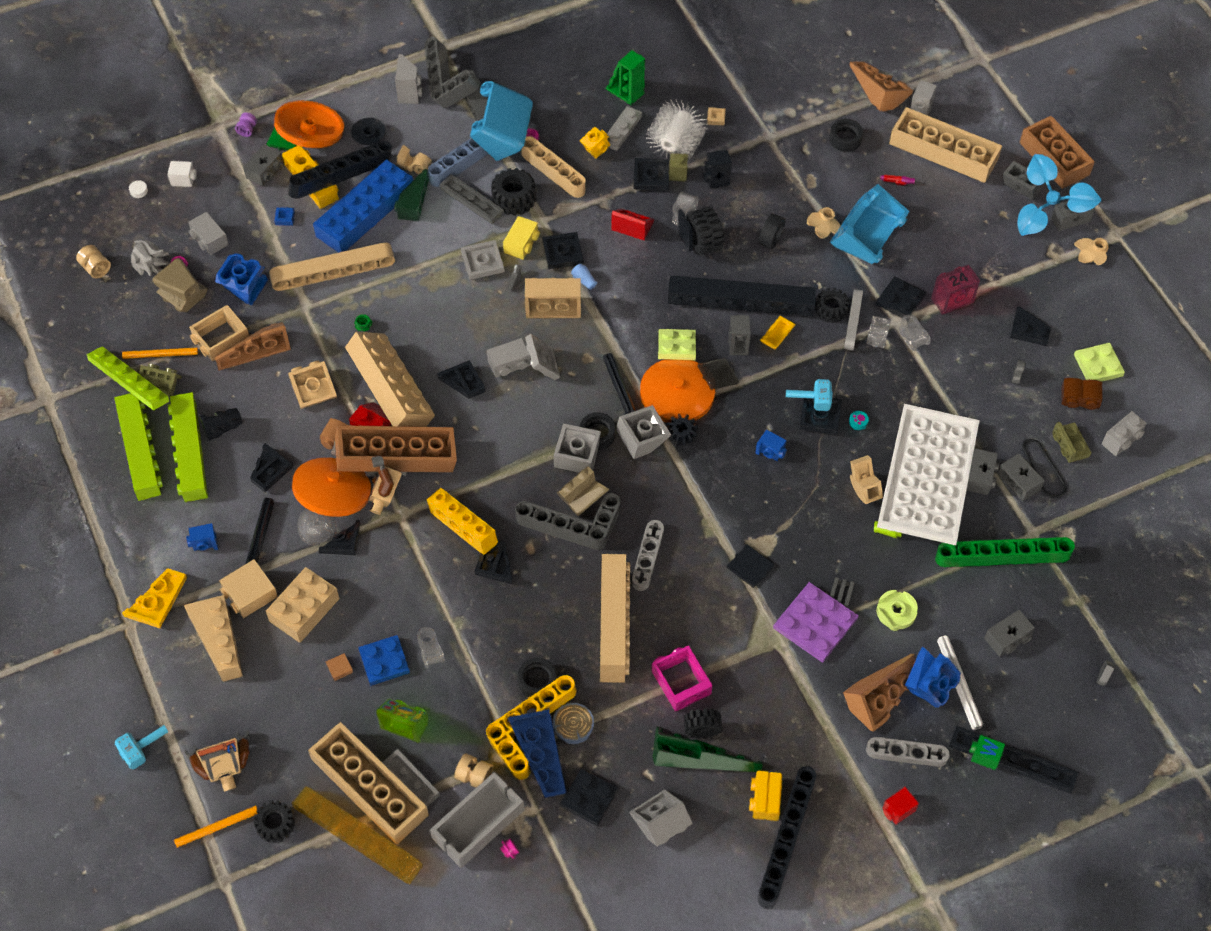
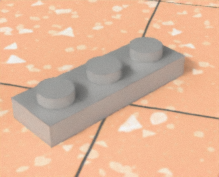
[607,106,642,151]
[382,749,440,806]

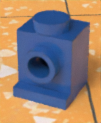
[755,430,787,461]
[186,523,218,551]

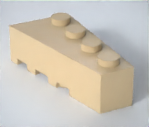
[184,595,243,682]

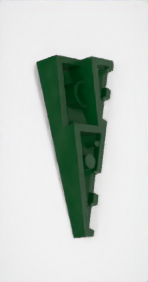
[653,726,763,772]

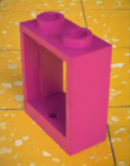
[652,646,712,712]

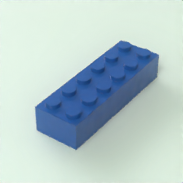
[313,160,414,253]

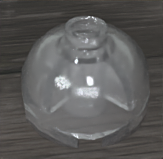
[297,508,337,546]

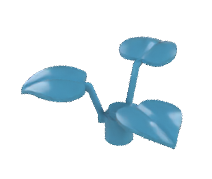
[1018,154,1101,236]

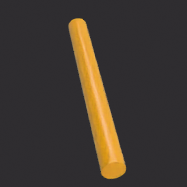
[122,347,198,359]
[174,806,258,848]

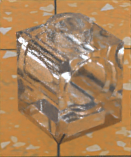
[866,316,891,348]

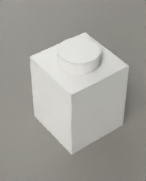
[167,161,196,187]

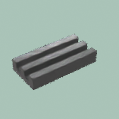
[830,577,855,608]

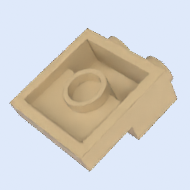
[288,361,337,409]

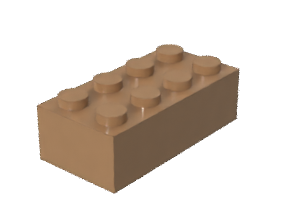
[1020,116,1095,189]

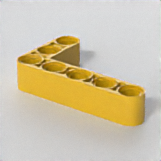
[486,675,576,780]

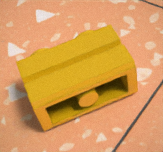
[749,771,782,821]

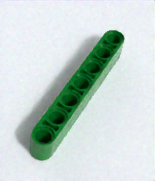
[935,537,1075,567]

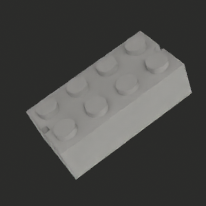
[430,772,524,868]

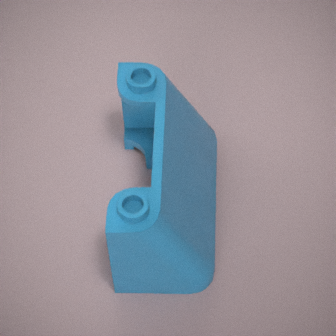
[470,81,533,161]
[830,184,910,264]

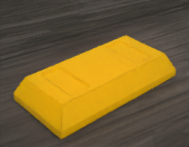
[760,316,796,350]

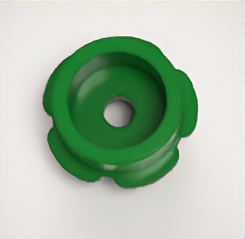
[354,314,373,332]

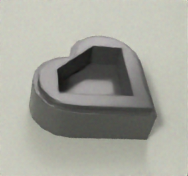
[1011,359,1026,384]
[1096,660,1114,686]

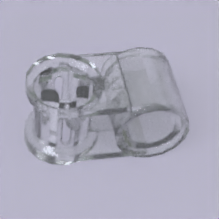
[672,192,698,225]
[899,314,931,351]
[417,627,445,669]

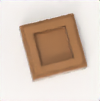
[326,653,353,681]

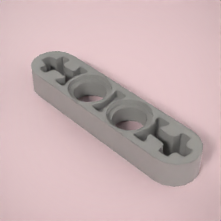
[844,289,863,351]
[632,520,664,591]
[866,737,950,767]

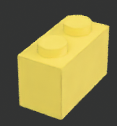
[503,216,540,260]

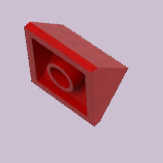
[611,208,654,240]

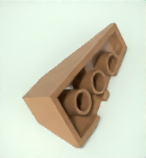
[849,62,913,111]
[215,322,291,370]
[843,654,916,731]

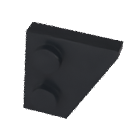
[1010,306,1051,346]
[437,360,486,399]
[199,408,243,441]
[250,443,292,492]
[474,540,512,584]

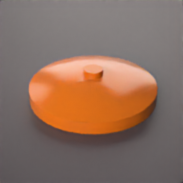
[274,101,344,148]
[640,359,715,423]
[292,457,371,517]

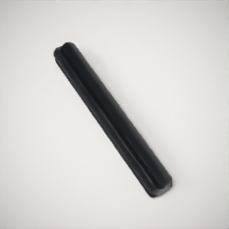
[603,353,636,414]
[245,497,274,564]

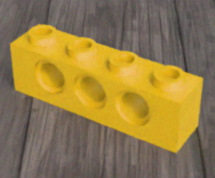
[282,146,339,209]
[427,488,498,555]

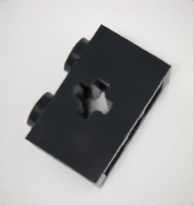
[703,149,732,189]

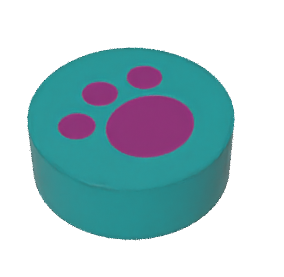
[849,411,869,430]

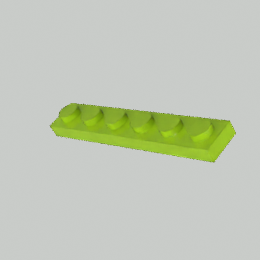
[87,346,169,410]

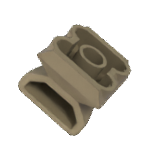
[153,258,208,312]
[557,466,609,516]

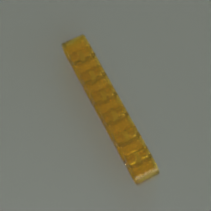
[292,786,423,884]

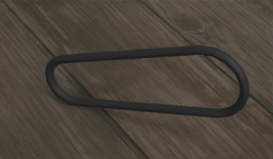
[1022,439,1067,498]

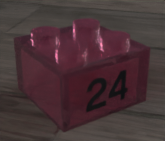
[931,265,980,315]

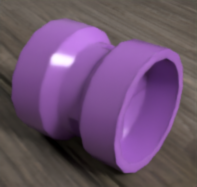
[235,112,257,137]

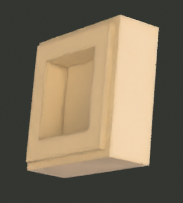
[707,108,725,126]

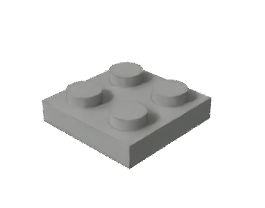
[461,240,504,280]
[525,334,560,381]

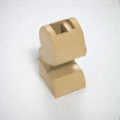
[397,145,432,175]

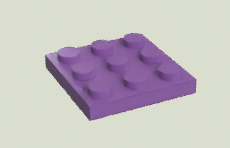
[773,582,858,663]

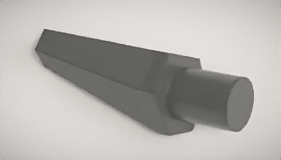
[508,264,522,290]

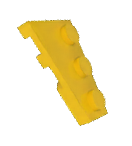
[122,568,187,628]

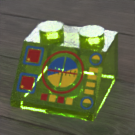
[376,699,429,743]

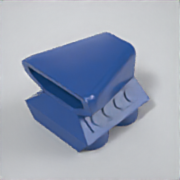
[215,254,268,305]
[905,647,961,708]

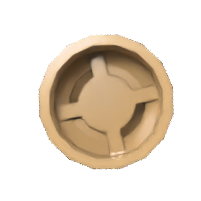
[76,245,111,279]
[454,753,493,788]

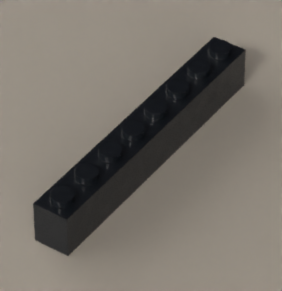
[668,275,816,316]

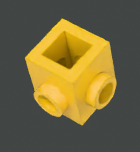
[580,127,611,159]

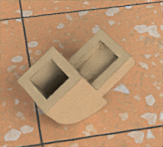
[850,455,883,504]

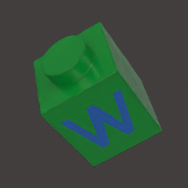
[969,735,1005,770]

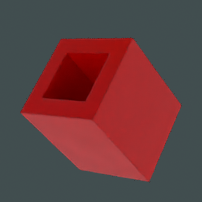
[883,787,919,825]

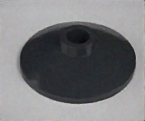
[351,118,386,145]

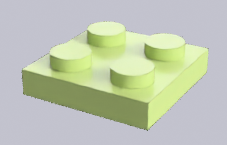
[658,329,696,360]
[1074,343,1125,382]

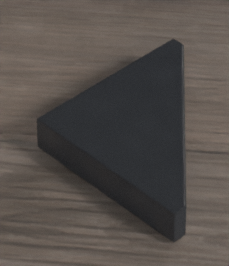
[319,520,360,556]

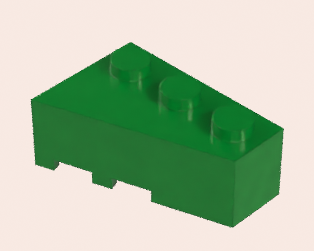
[606,50,645,105]

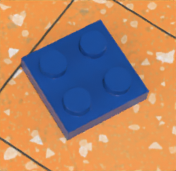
[358,635,410,686]

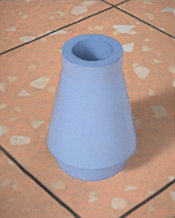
[571,263,597,290]

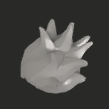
[131,240,170,276]

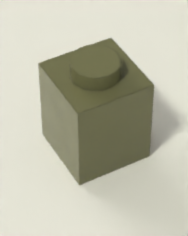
[669,153,688,181]

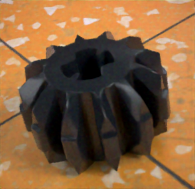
[666,413,698,446]

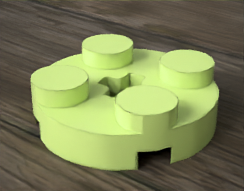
[876,590,918,631]

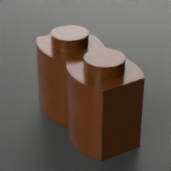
[1062,378,1102,410]

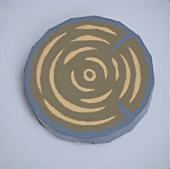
[553,703,594,744]

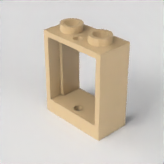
[190,305,249,362]

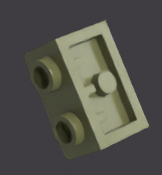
[139,363,182,396]
[1052,422,1091,463]

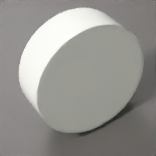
[129,181,148,198]

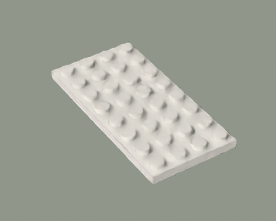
[877,404,979,545]

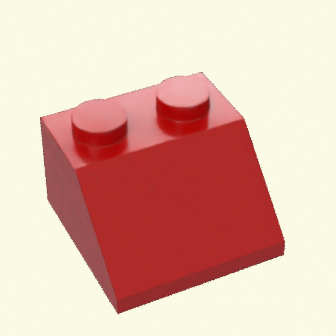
[349,402,392,426]

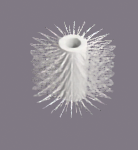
[647,99,708,158]

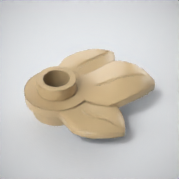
[807,207,840,239]
[1074,238,1109,265]

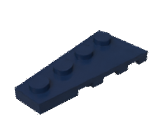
[508,709,566,798]

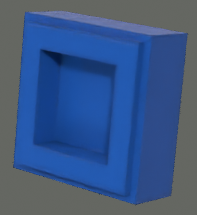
[274,207,295,226]

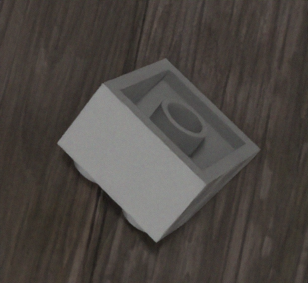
[395,54,423,104]
[616,405,671,459]
[553,423,601,473]
[630,790,693,846]

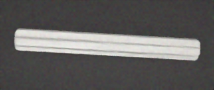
[937,635,983,730]

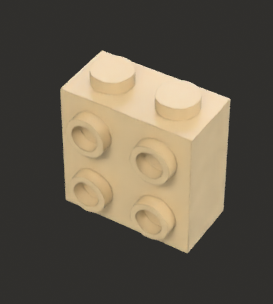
[219,560,278,619]

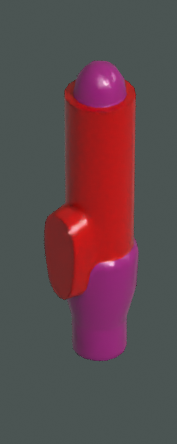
[880,174,915,186]

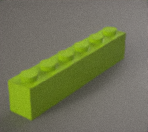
[168,392,208,502]
[114,393,163,501]

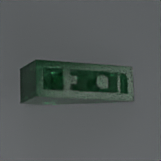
[394,169,429,221]

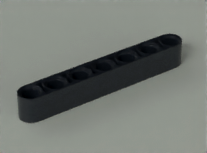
[288,141,392,199]
[758,766,817,909]

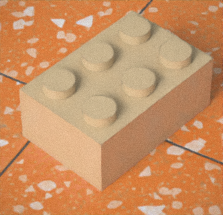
[525,278,581,318]
[266,567,339,643]

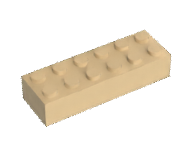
[889,107,1002,183]
[345,331,435,427]
[600,554,630,683]
[308,722,429,845]

